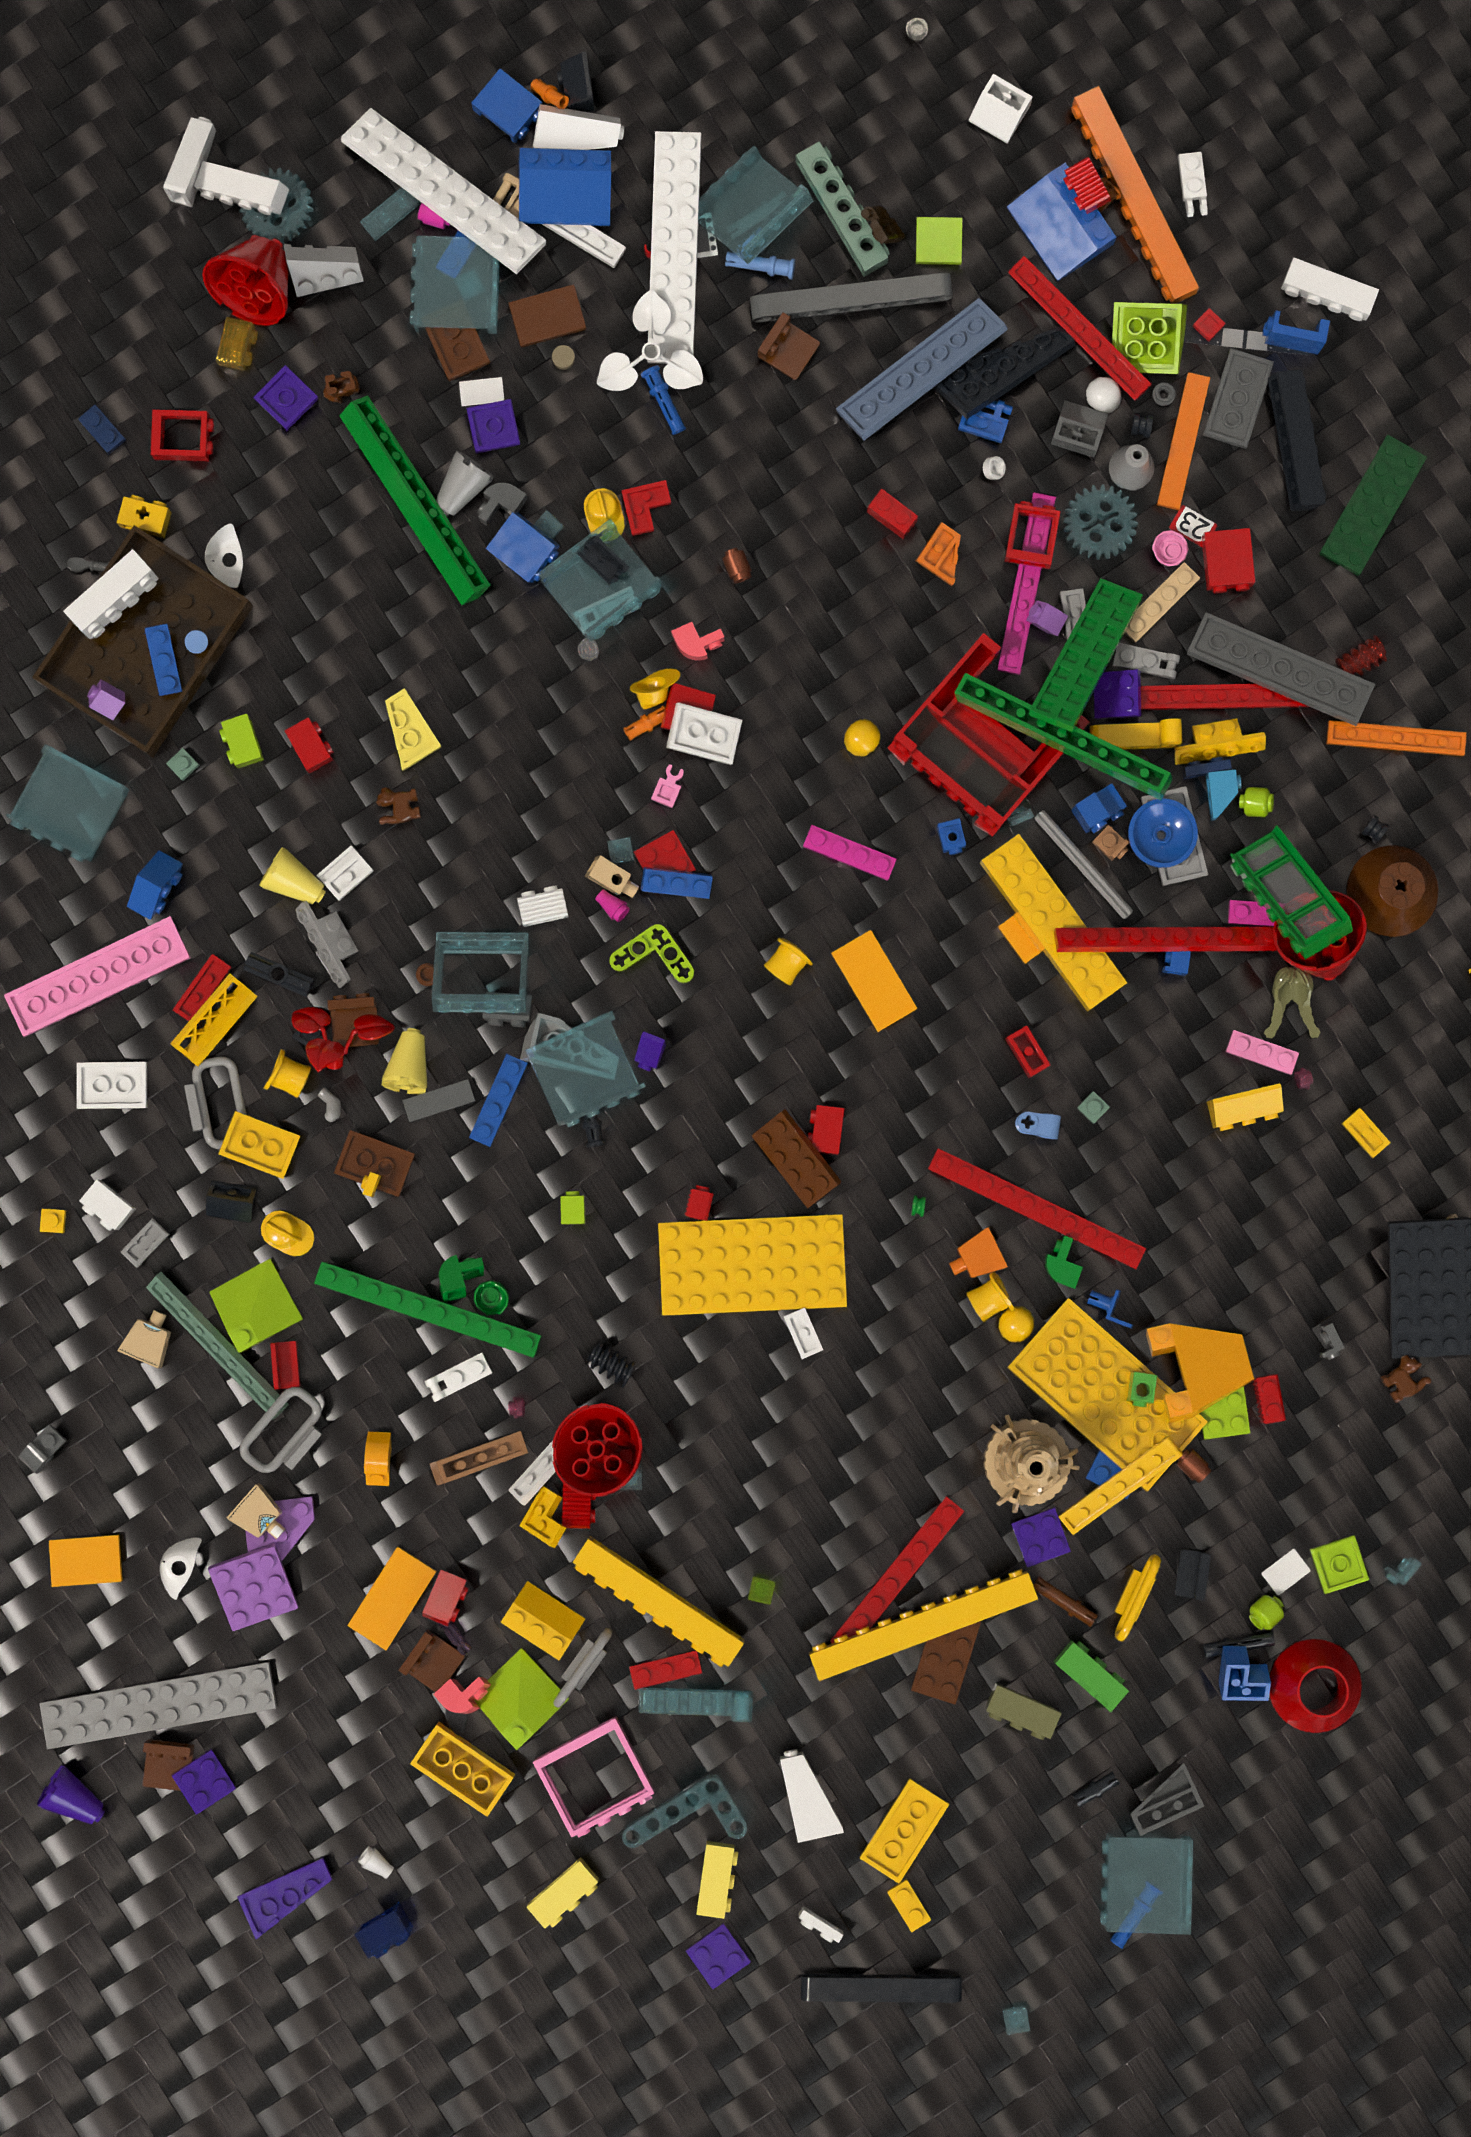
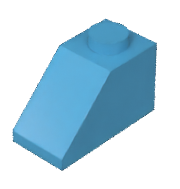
[1206,770,1241,821]

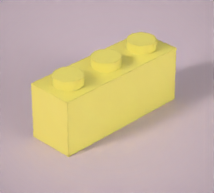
[697,1841,738,1919]
[527,1857,599,1928]

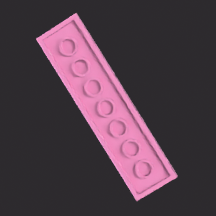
[4,916,191,1037]

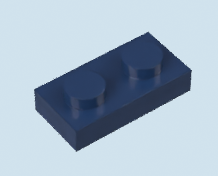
[78,405,126,455]
[1182,757,1232,779]

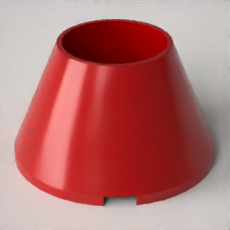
[1269,1639,1362,1733]

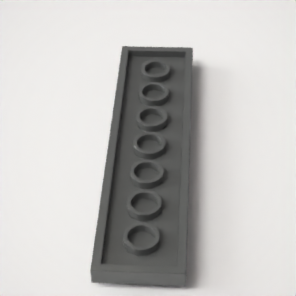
[1187,613,1375,726]

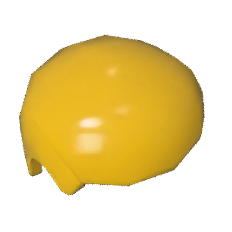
[844,719,881,756]
[998,1306,1034,1343]

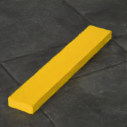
[1059,1435,1183,1535]

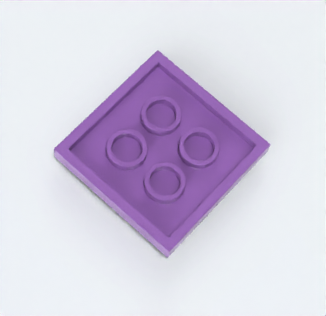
[208,1543,299,1631]

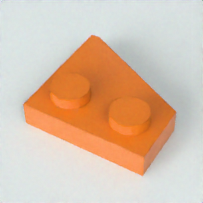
[916,522,961,586]

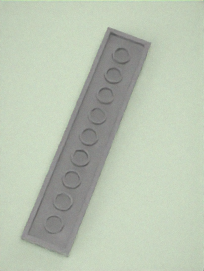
[39,1662,277,1749]

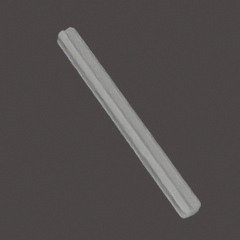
[1035,810,1133,919]

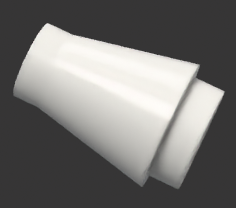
[358,1846,394,1879]

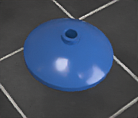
[1128,799,1198,868]

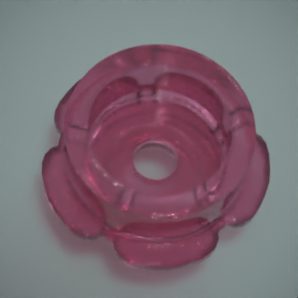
[1294,1068,1313,1090]
[508,1396,525,1419]

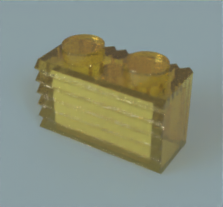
[216,317,258,371]

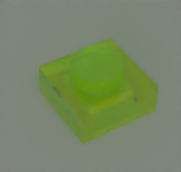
[748,1576,776,1605]

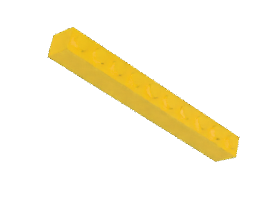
[809,1569,1038,1681]

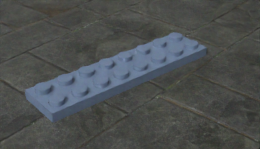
[836,298,1008,440]

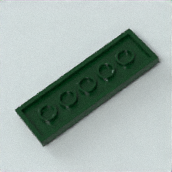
[1319,435,1427,576]

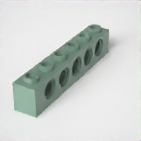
[795,142,890,277]

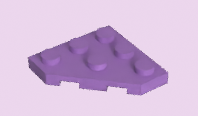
[245,1496,315,1561]

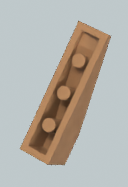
[430,1431,528,1485]

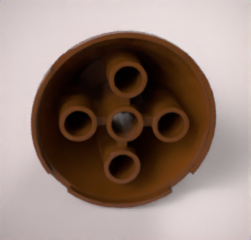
[1346,845,1439,937]

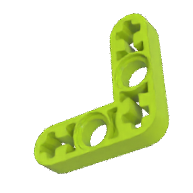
[610,924,694,983]

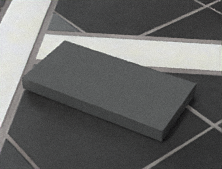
[1203,348,1274,449]

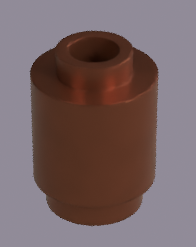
[722,548,752,584]
[1177,1449,1211,1483]

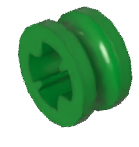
[911,1195,926,1217]

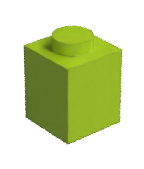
[561,1191,585,1224]

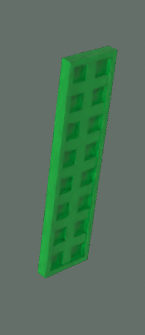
[1029,578,1143,732]

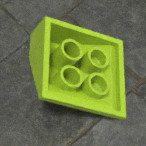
[1112,302,1187,374]
[209,1259,303,1353]
[475,1648,569,1750]

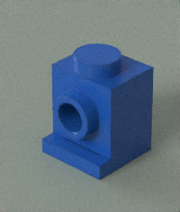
[937,818,966,855]
[1162,951,1191,976]

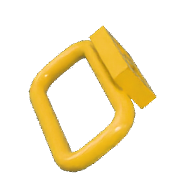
[1114,1554,1161,1641]

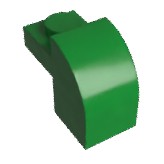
[1045,1236,1083,1289]
[439,1255,484,1302]

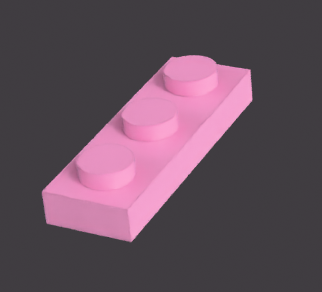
[1225,1030,1299,1075]

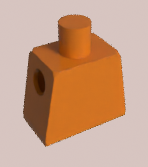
[949,1227,1008,1278]

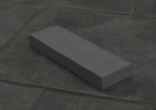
[402,1079,475,1122]

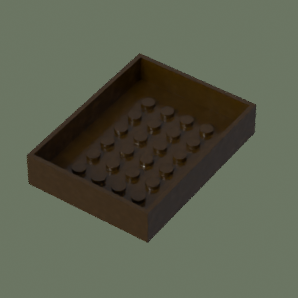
[32,525,254,758]

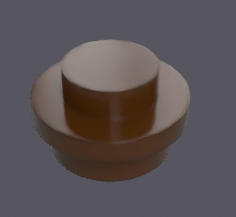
[416,963,439,986]

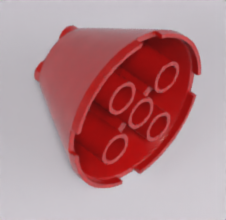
[202,235,289,326]
[1273,890,1367,980]
[552,1403,642,1497]

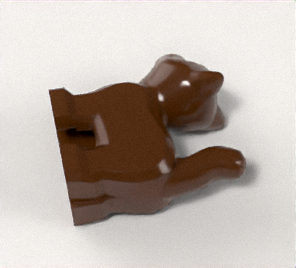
[323,371,361,404]
[376,787,421,825]
[1380,1355,1432,1403]

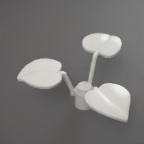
[597,290,703,391]

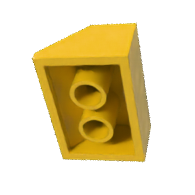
[1207,1083,1284,1131]
[501,1581,586,1660]

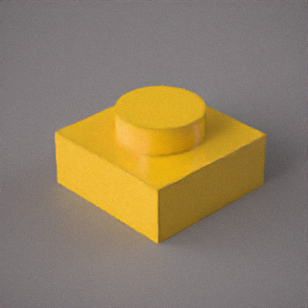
[361,1172,381,1197]
[40,1209,66,1233]

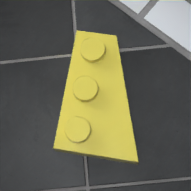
[385,688,441,771]

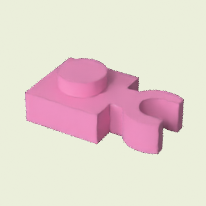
[651,765,684,808]

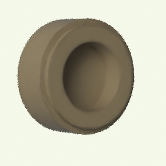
[552,345,575,370]

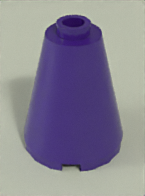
[37,1765,105,1824]

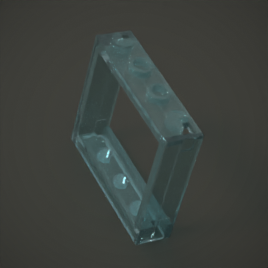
[432,932,530,1013]

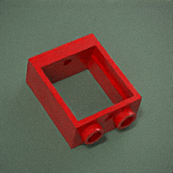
[151,410,214,461]
[1004,501,1060,569]

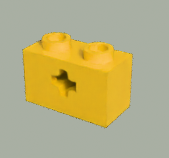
[117,495,171,538]

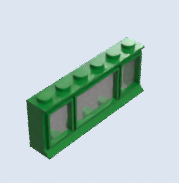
[1230,825,1353,960]

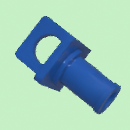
[1087,1289,1133,1329]

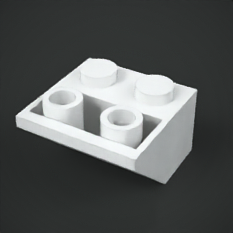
[969,74,1032,144]

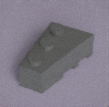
[1130,1763,1204,1836]

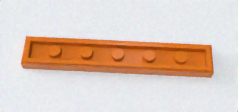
[1157,372,1210,510]
[1326,720,1467,756]

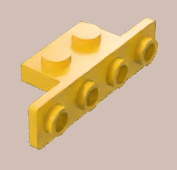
[1174,718,1266,765]

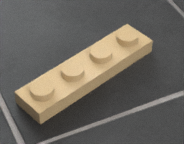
[1125,562,1200,643]

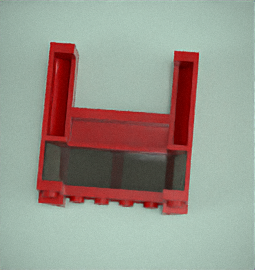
[887,633,1089,837]

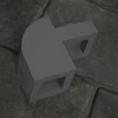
[478,483,528,526]
[18,1424,67,1474]

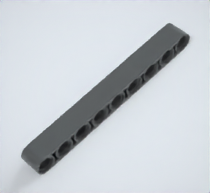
[750,273,953,322]

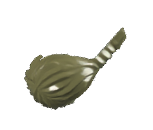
[1264,967,1320,1038]

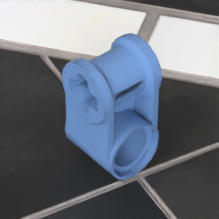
[1015,1112,1061,1139]

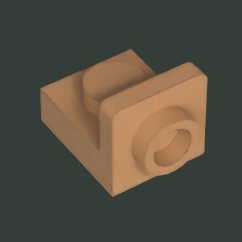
[1092,825,1129,861]

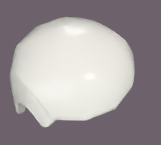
[1086,377,1122,413]

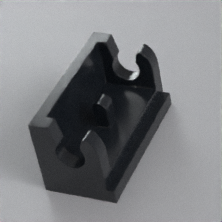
[576,536,630,585]

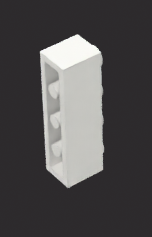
[194,161,289,215]
[1281,258,1379,321]

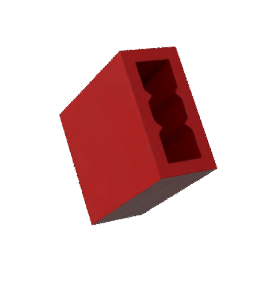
[1202,528,1255,593]

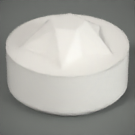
[983,456,1006,480]

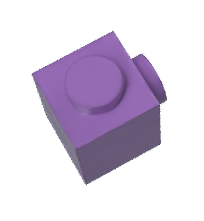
[1026,600,1068,636]
[87,680,125,720]

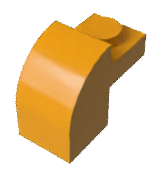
[364,1432,392,1486]

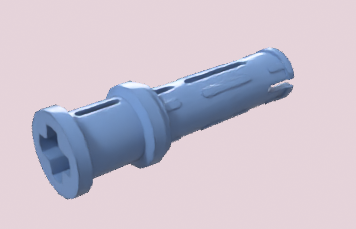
[725,251,795,279]

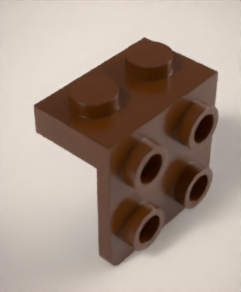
[327,993,379,1047]

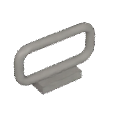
[184,1057,247,1149]
[240,1387,322,1473]
[553,1628,612,1708]

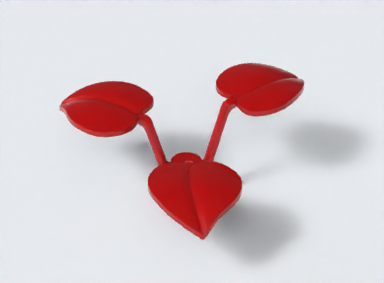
[292,1007,395,1072]

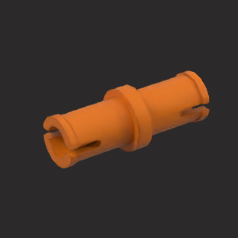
[530,79,569,109]
[623,706,665,741]

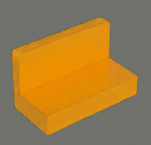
[998,912,1045,964]

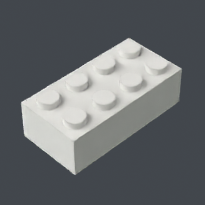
[64,549,159,639]

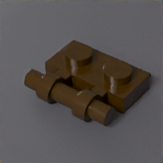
[861,205,905,244]

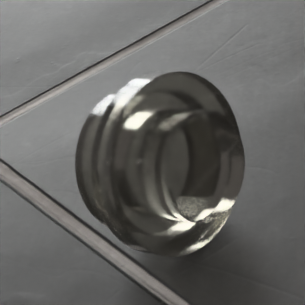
[906,18,928,41]

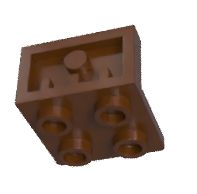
[758,312,820,380]
[399,1629,465,1692]
[143,1739,195,1791]

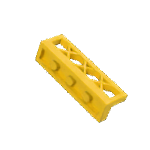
[170,974,258,1066]

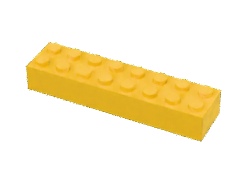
[980,834,1127,1012]
[573,1536,744,1667]

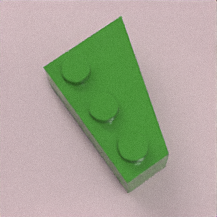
[1054,1640,1129,1712]

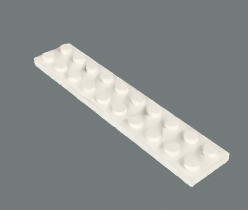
[341,108,546,274]
[647,131,702,364]

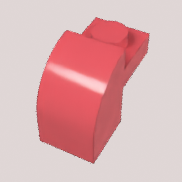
[671,622,725,660]
[433,1677,491,1714]

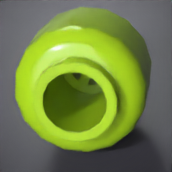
[1239,787,1274,817]
[1249,1595,1284,1630]

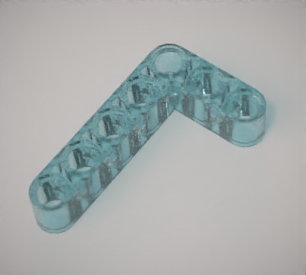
[638,1688,753,1722]
[622,1775,747,1848]

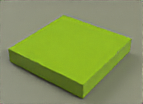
[916,217,962,265]
[1310,1535,1369,1594]

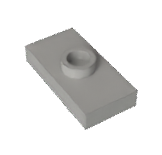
[121,1218,170,1268]

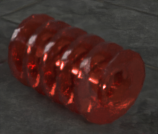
[1335,635,1387,676]

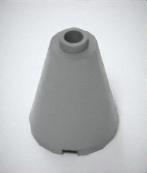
[1109,444,1154,490]
[436,451,494,517]

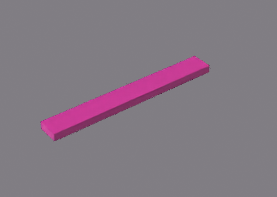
[997,493,1056,675]

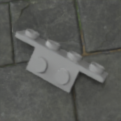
[295,901,358,988]

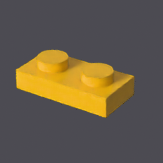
[1341,1108,1391,1158]
[887,1878,931,1932]

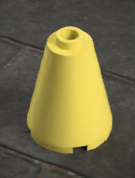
[259,847,326,905]
[382,1028,427,1094]

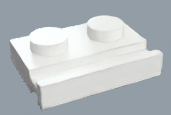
[317,846,373,901]

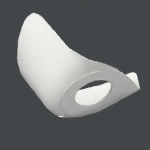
[205,524,243,588]
[159,1538,202,1600]

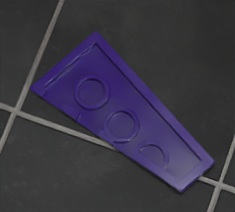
[237,1857,333,1939]

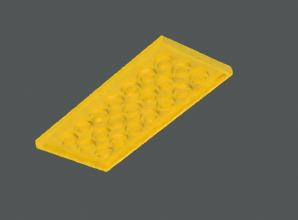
[658,1215,847,1315]
[1007,1298,1208,1492]

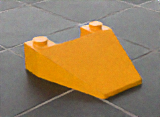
[1146,1323,1254,1423]

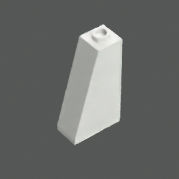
[532,104,624,150]
[163,117,216,207]
[780,1749,844,1843]

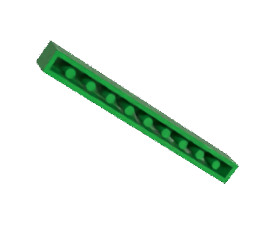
[340,396,491,605]
[954,673,1172,800]
[314,1262,543,1358]

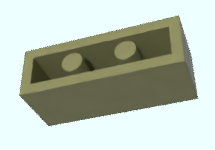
[985,1683,1062,1740]

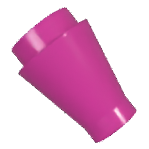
[595,889,630,922]

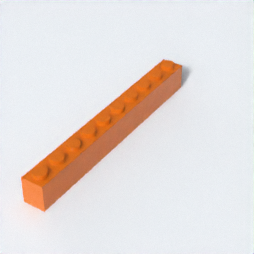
[1071,86,1199,304]

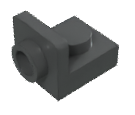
[1319,1323,1344,1360]

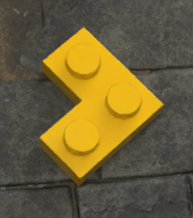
[520,1486,566,1548]

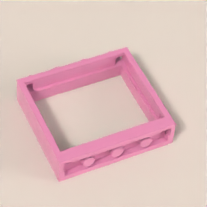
[533,1716,655,1838]

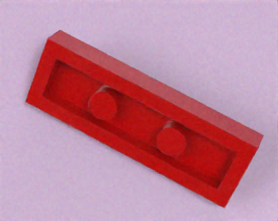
[173,954,232,1021]
[629,1650,702,1690]

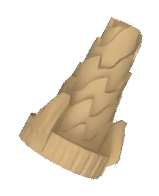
[983,1414,1080,1513]

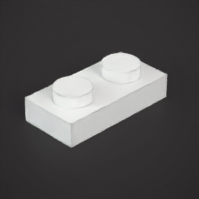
[784,1307,823,1359]
[799,1906,843,1943]

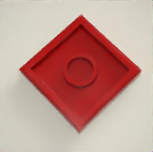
[661,683,716,730]

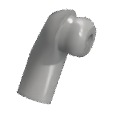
[318,1087,341,1122]

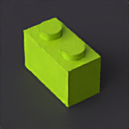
[219,714,264,769]

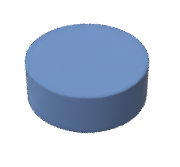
[185,630,208,653]

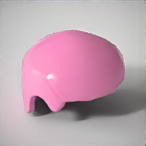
[1152,530,1188,566]

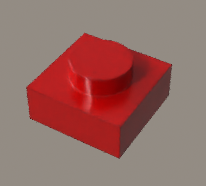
[1192,308,1226,342]

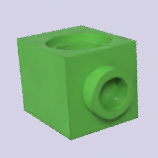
[1127,1372,1157,1408]

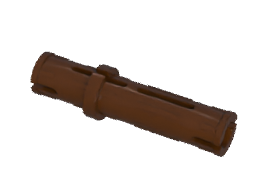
[1033,1576,1098,1627]

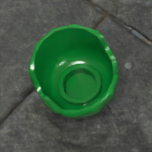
[474,1280,509,1315]

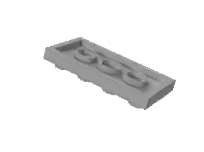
[1141,786,1208,886]

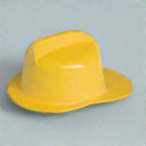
[584,488,625,542]
[630,669,680,709]
[261,1211,314,1256]

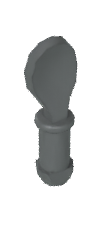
[67,557,109,572]

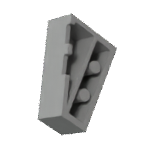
[284,244,364,297]

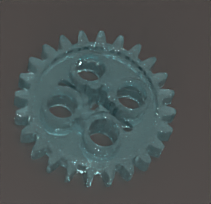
[239,168,313,243]
[1063,484,1138,560]

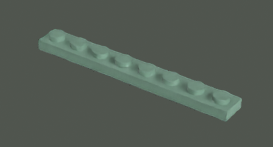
[146,1272,289,1420]

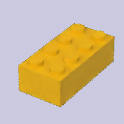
[410,1722,515,1817]

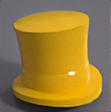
[764,937,813,986]
[264,1049,311,1098]
[967,1272,1015,1322]

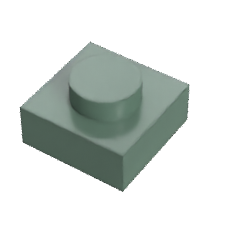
[166,748,200,781]
[1077,1091,1110,1124]

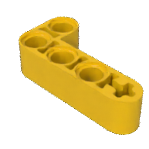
[1089,719,1182,750]

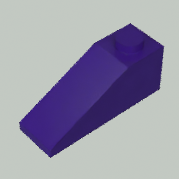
[634,1031,666,1072]

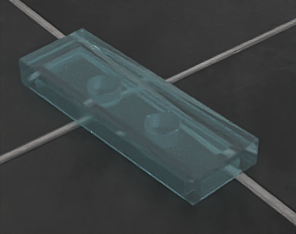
[360,187,422,241]

